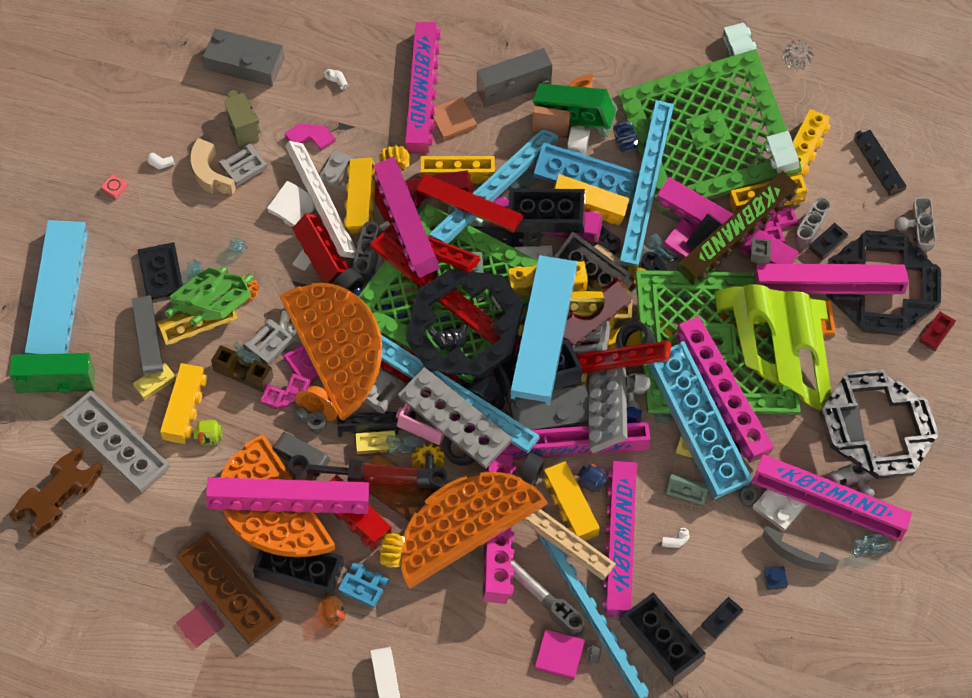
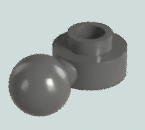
[293,407,327,433]

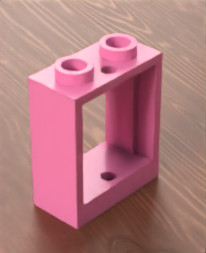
[396,391,456,445]

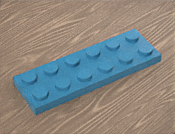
[533,142,639,208]

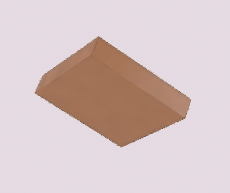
[432,97,477,140]
[532,106,570,138]

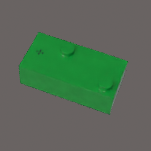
[533,84,616,129]
[10,353,95,393]

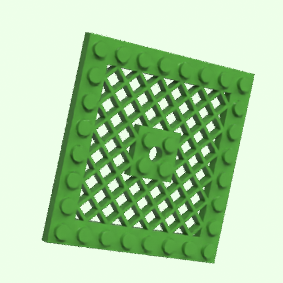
[618,49,802,215]
[358,204,538,384]
[635,270,801,415]

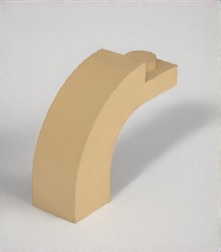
[191,138,236,195]

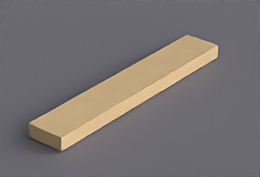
[521,509,616,580]

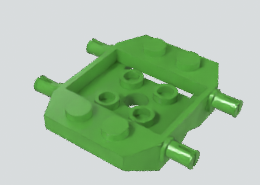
[164,266,254,326]

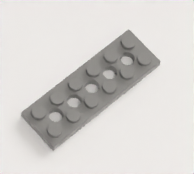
[398,367,512,469]
[589,367,627,453]
[62,390,170,493]

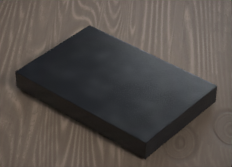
[137,242,183,300]

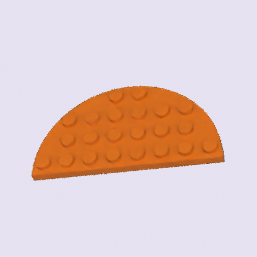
[279,283,382,421]
[220,434,335,557]
[401,472,548,589]

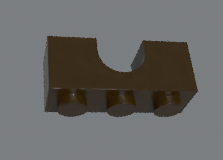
[211,345,273,392]

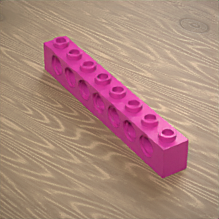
[675,316,774,463]
[482,454,516,604]

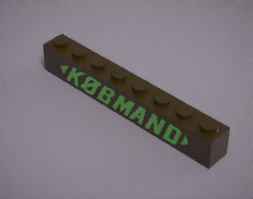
[677,171,799,285]

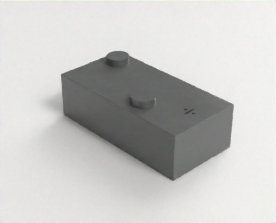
[203,29,284,87]
[477,48,552,107]
[509,385,589,430]

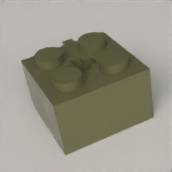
[224,90,261,148]

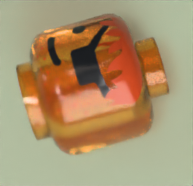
[318,596,346,628]

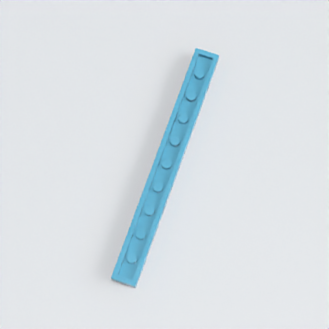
[619,100,674,268]
[429,128,558,244]
[381,335,540,453]
[539,534,649,698]

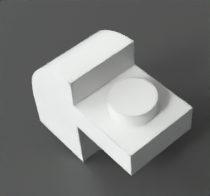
[568,126,591,155]

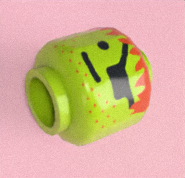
[193,420,222,446]

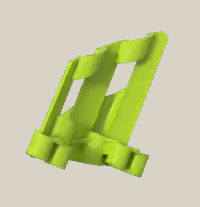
[714,284,832,411]

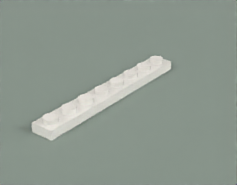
[285,141,356,258]

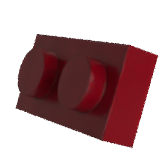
[919,311,956,352]

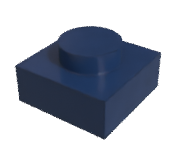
[764,566,788,590]

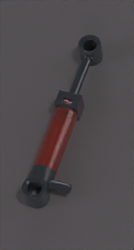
[289,454,448,492]

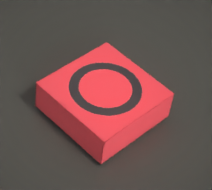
[101,174,128,199]

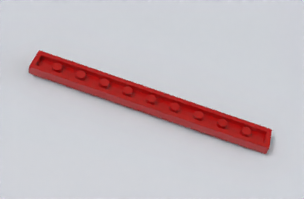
[370,233,521,354]

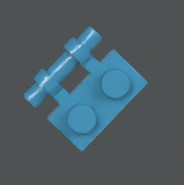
[338,563,390,609]

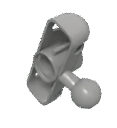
[894,197,936,251]
[626,373,650,416]
[827,456,880,497]

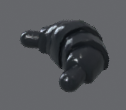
[427,323,468,352]

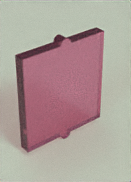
[176,601,225,648]

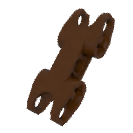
[9,447,103,538]

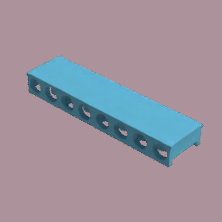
[25,220,88,354]
[511,255,577,405]
[647,341,752,500]

